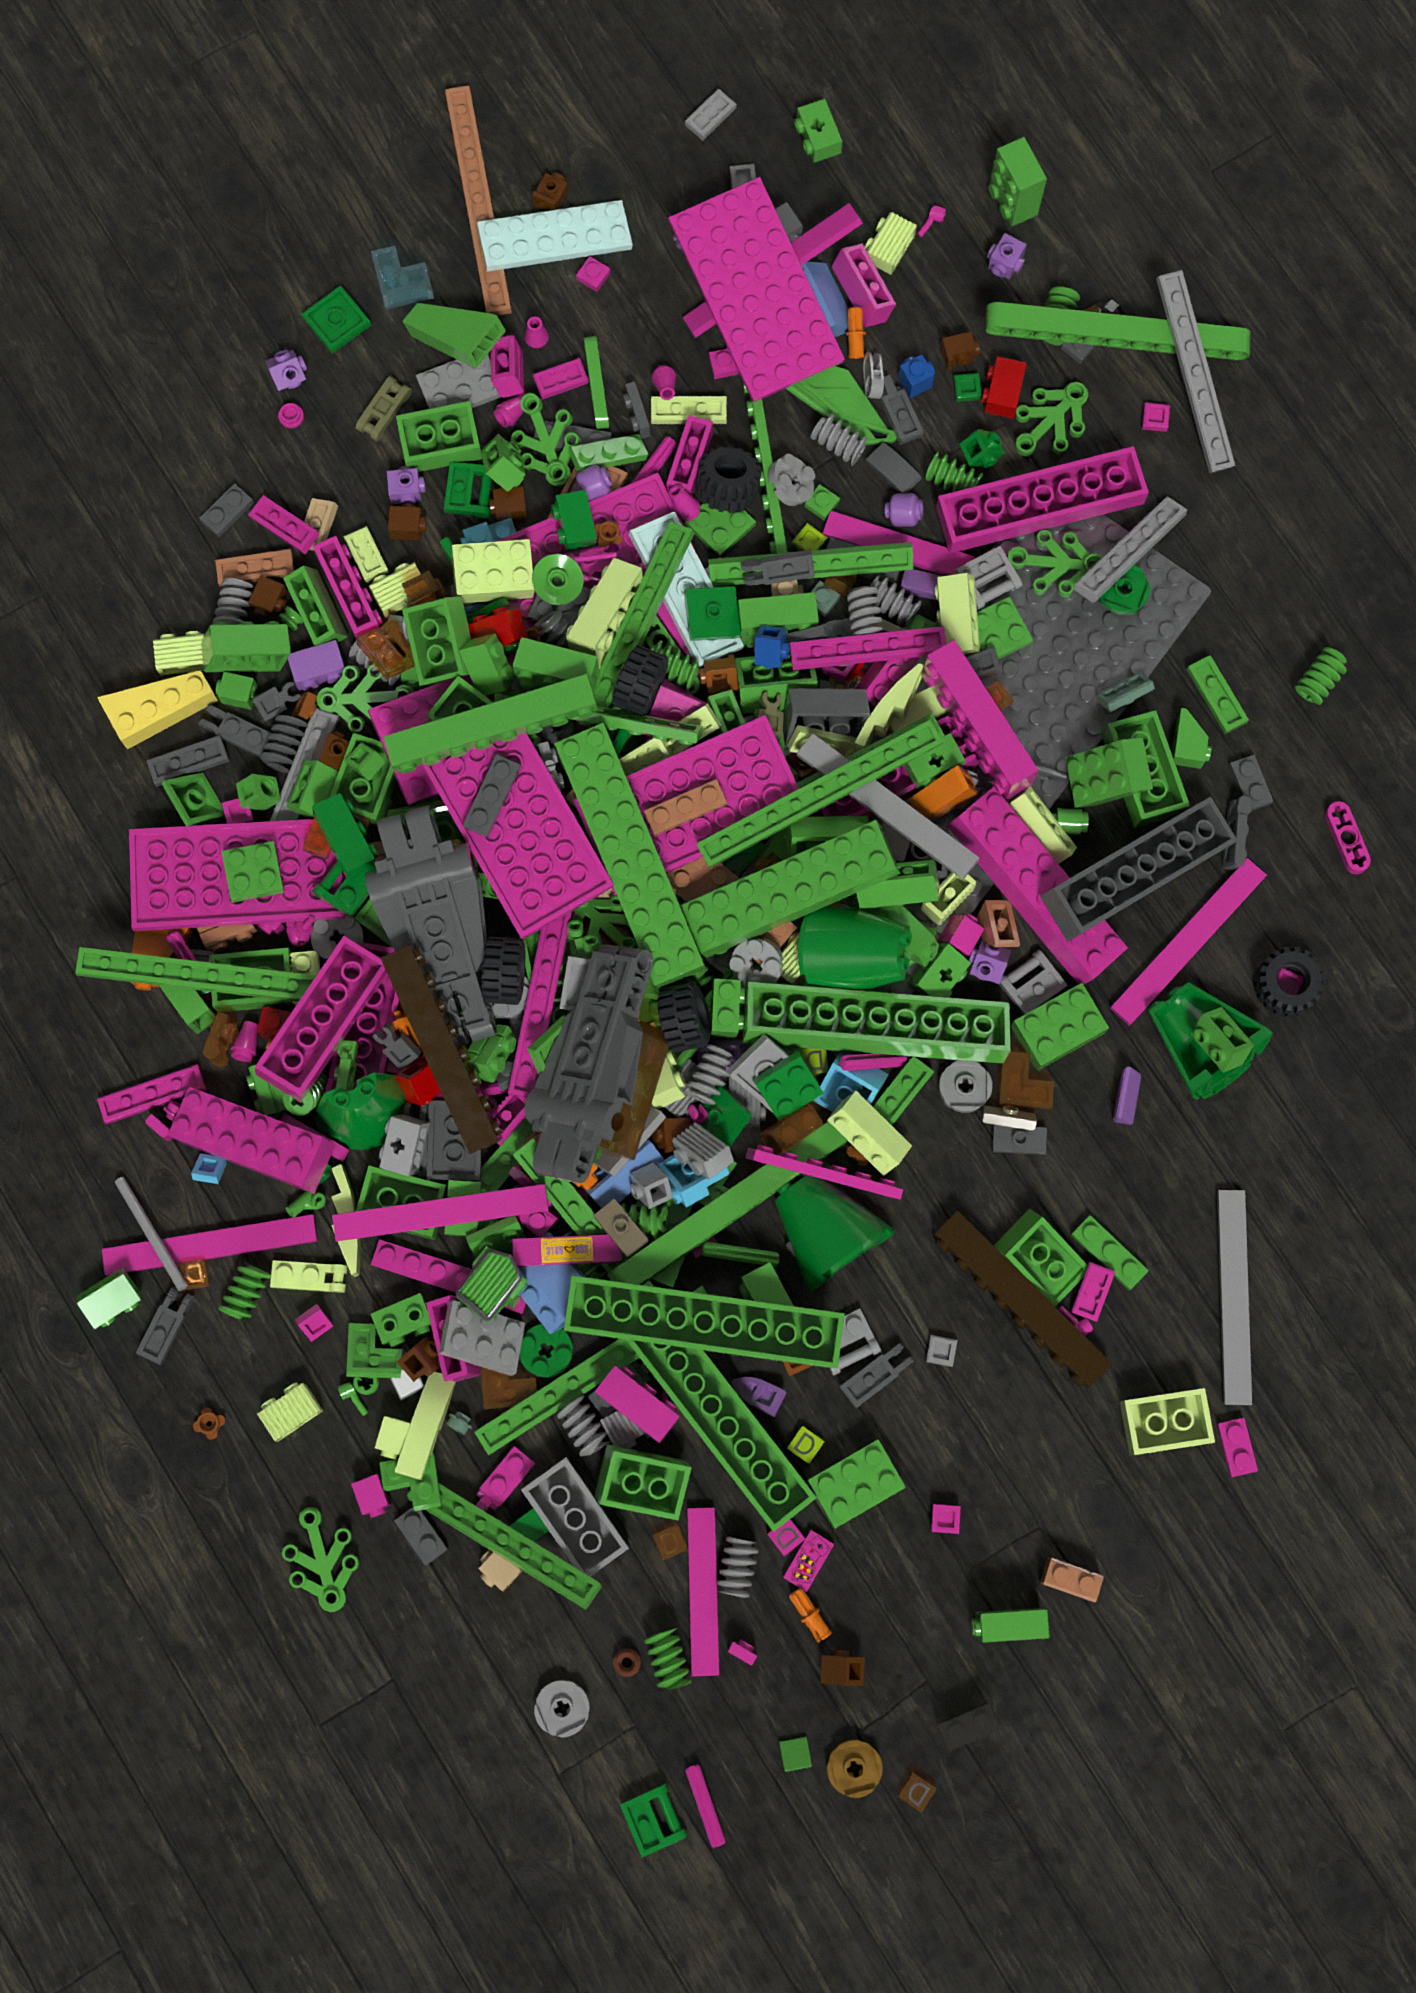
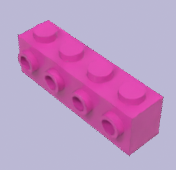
[313,536,382,640]

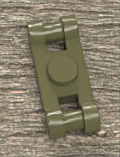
[356,376,412,442]

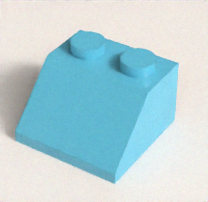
[813,1051,889,1112]

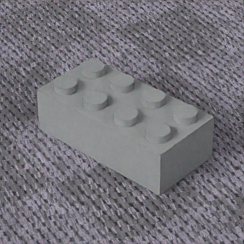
[521,1458,629,1577]

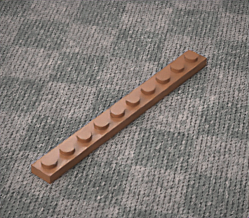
[445,85,512,316]

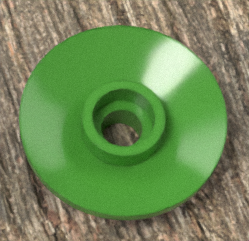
[532,554,584,605]

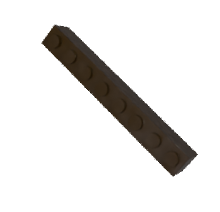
[381,943,503,1155]
[933,1211,1112,1388]

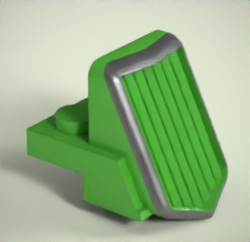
[456,1246,527,1322]

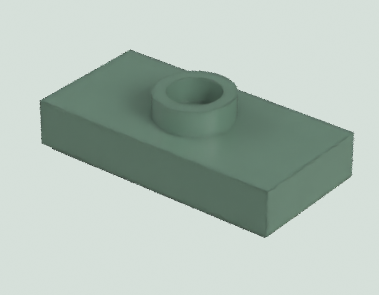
[1096,672,1155,712]

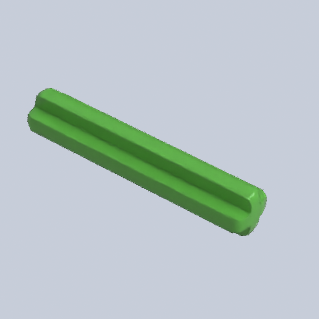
[701,1241,779,1267]

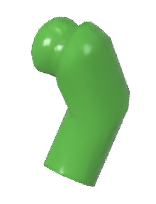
[286,1192,326,1218]

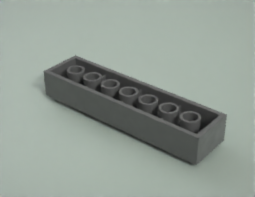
[1040,797,1238,942]

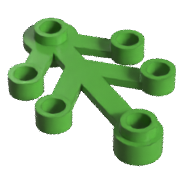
[1015,382,1088,456]
[511,393,581,486]
[1007,530,1103,597]
[317,663,416,732]
[567,895,639,953]
[282,1507,360,1612]

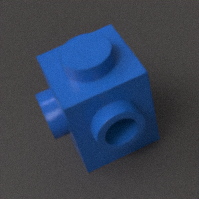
[898,355,935,398]
[755,625,790,668]

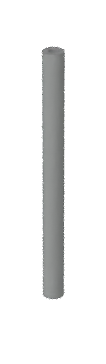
[115,1177,188,1291]

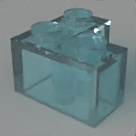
[371,246,434,309]

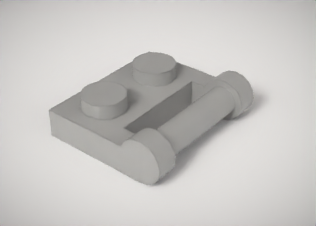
[955,546,1022,610]
[999,950,1067,1015]
[829,1309,881,1376]

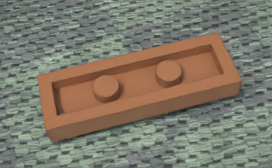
[215,549,295,587]
[644,779,728,836]

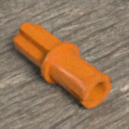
[846,307,866,359]
[790,1589,832,1643]

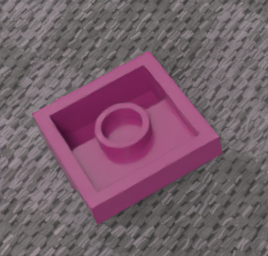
[643,685,710,752]

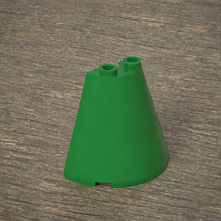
[798,901,912,991]
[1148,982,1273,1100]
[312,1072,414,1150]
[775,1174,895,1293]

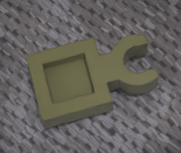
[756,692,784,740]

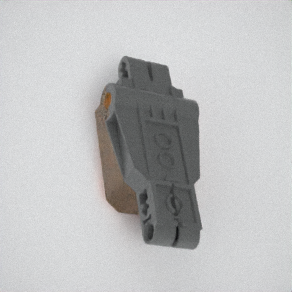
[365,805,497,1045]
[524,944,669,1183]

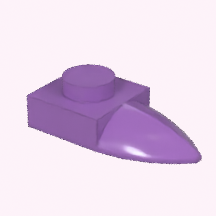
[731,1377,786,1417]

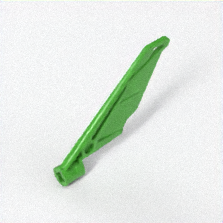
[785,366,897,445]

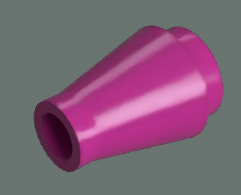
[524,317,549,348]
[652,365,676,400]
[494,393,526,427]
[669,485,701,521]
[230,1021,259,1062]

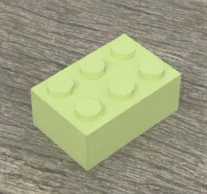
[451,539,534,603]
[1120,1388,1215,1456]

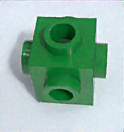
[960,429,1005,468]

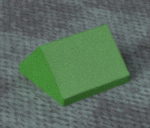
[162,773,225,827]

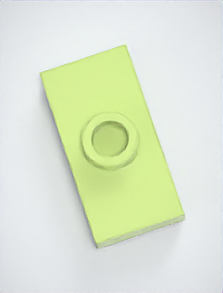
[344,526,389,583]

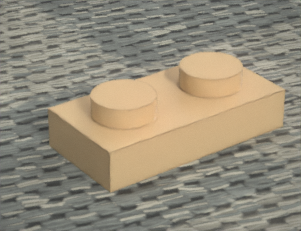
[304,498,338,551]

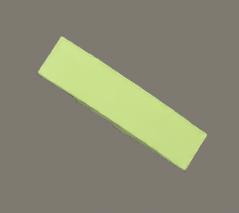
[855,663,924,753]
[619,703,722,776]
[331,1164,361,1277]
[395,1372,456,1480]

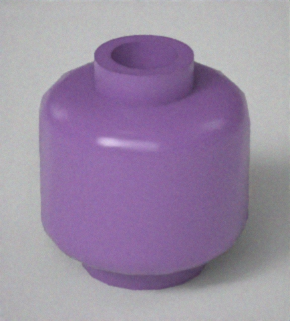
[573,464,613,502]
[885,493,923,527]

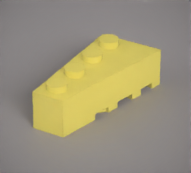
[97,670,218,749]

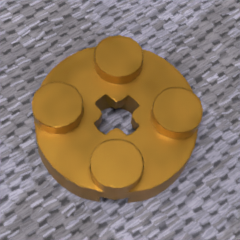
[827,1740,883,1798]

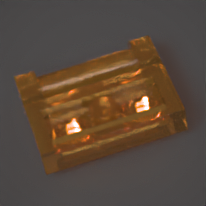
[356,620,415,679]
[203,1012,238,1068]

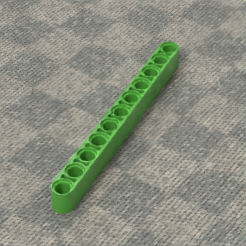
[986,302,1250,360]
[607,1121,849,1285]

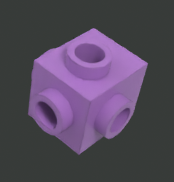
[987,233,1027,280]
[265,350,307,391]
[387,466,425,505]
[969,940,1011,984]

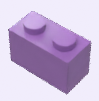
[288,640,345,691]

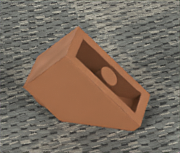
[977,900,1020,947]

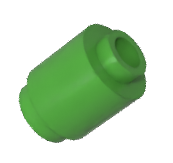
[1051,808,1089,835]

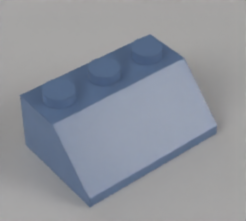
[801,261,848,337]
[580,1139,664,1209]
[518,1232,586,1335]

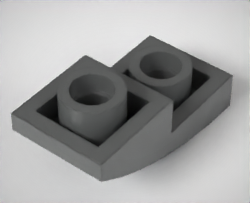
[866,442,922,493]

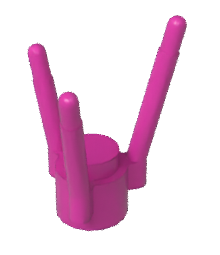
[562,545,617,584]

